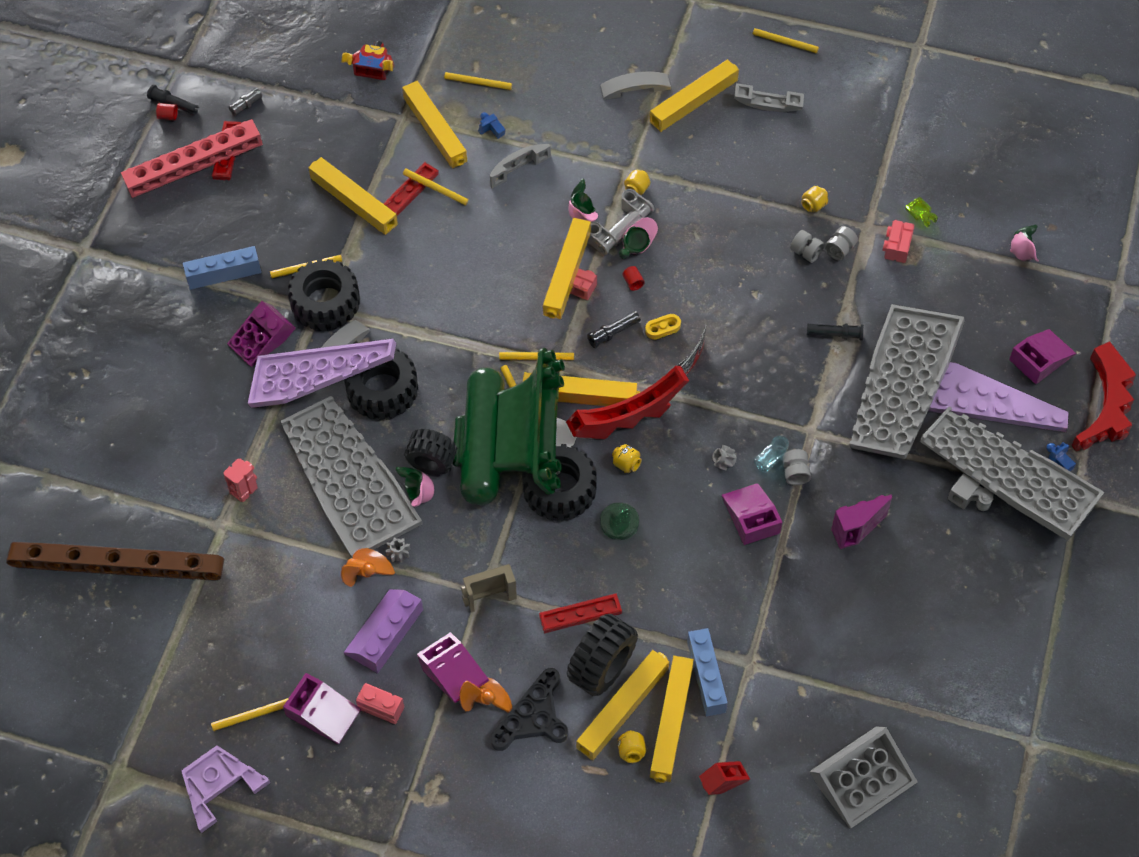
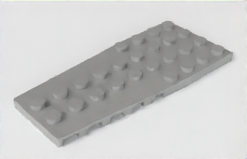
[849,304,965,459]
[281,396,422,558]
[920,407,1104,541]

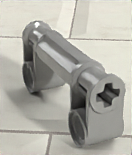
[587,189,655,255]

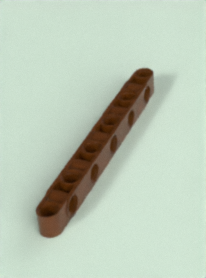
[6,542,225,580]

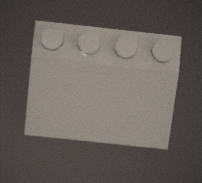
[810,727,917,828]

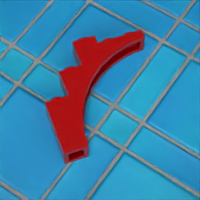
[1072,341,1136,452]
[566,366,689,439]

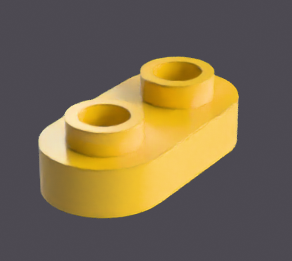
[645,314,681,339]

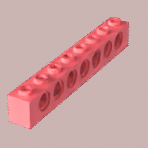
[121,119,263,198]

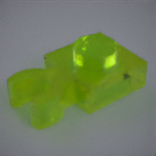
[905,197,938,227]

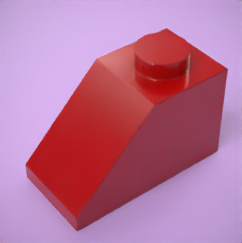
[699,761,750,795]

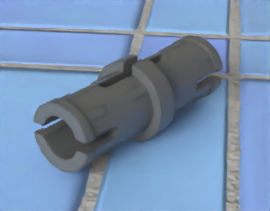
[229,88,263,116]

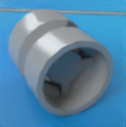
[824,226,858,261]
[790,230,825,263]
[782,449,811,485]

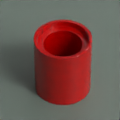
[156,103,178,120]
[622,266,645,291]

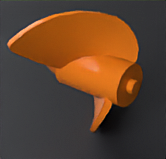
[341,548,395,587]
[459,678,513,713]

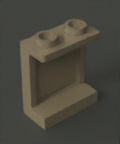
[461,564,517,612]

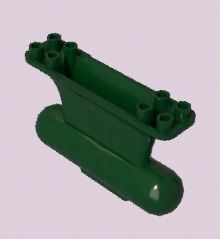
[452,348,565,506]

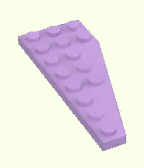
[248,339,396,408]
[928,362,1068,432]

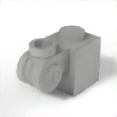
[948,474,994,511]

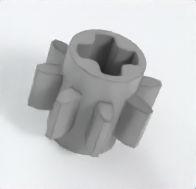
[712,445,737,471]
[386,537,410,563]

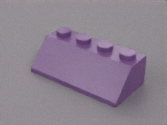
[344,589,423,673]

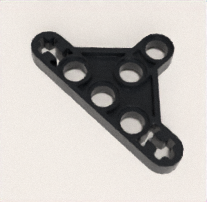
[491,668,568,751]

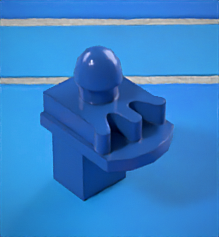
[478,112,506,139]
[1046,442,1076,471]

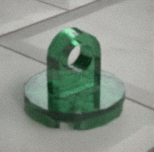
[600,502,639,540]

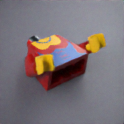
[341,41,395,80]

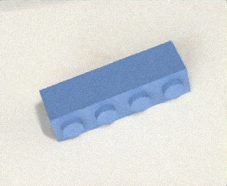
[183,246,261,290]
[687,628,728,716]

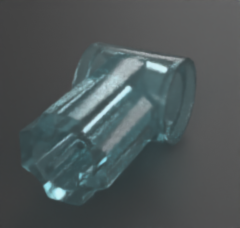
[754,436,789,473]

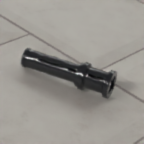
[147,85,199,115]
[587,311,641,348]
[807,323,864,341]

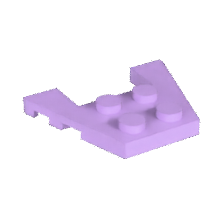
[181,745,270,833]

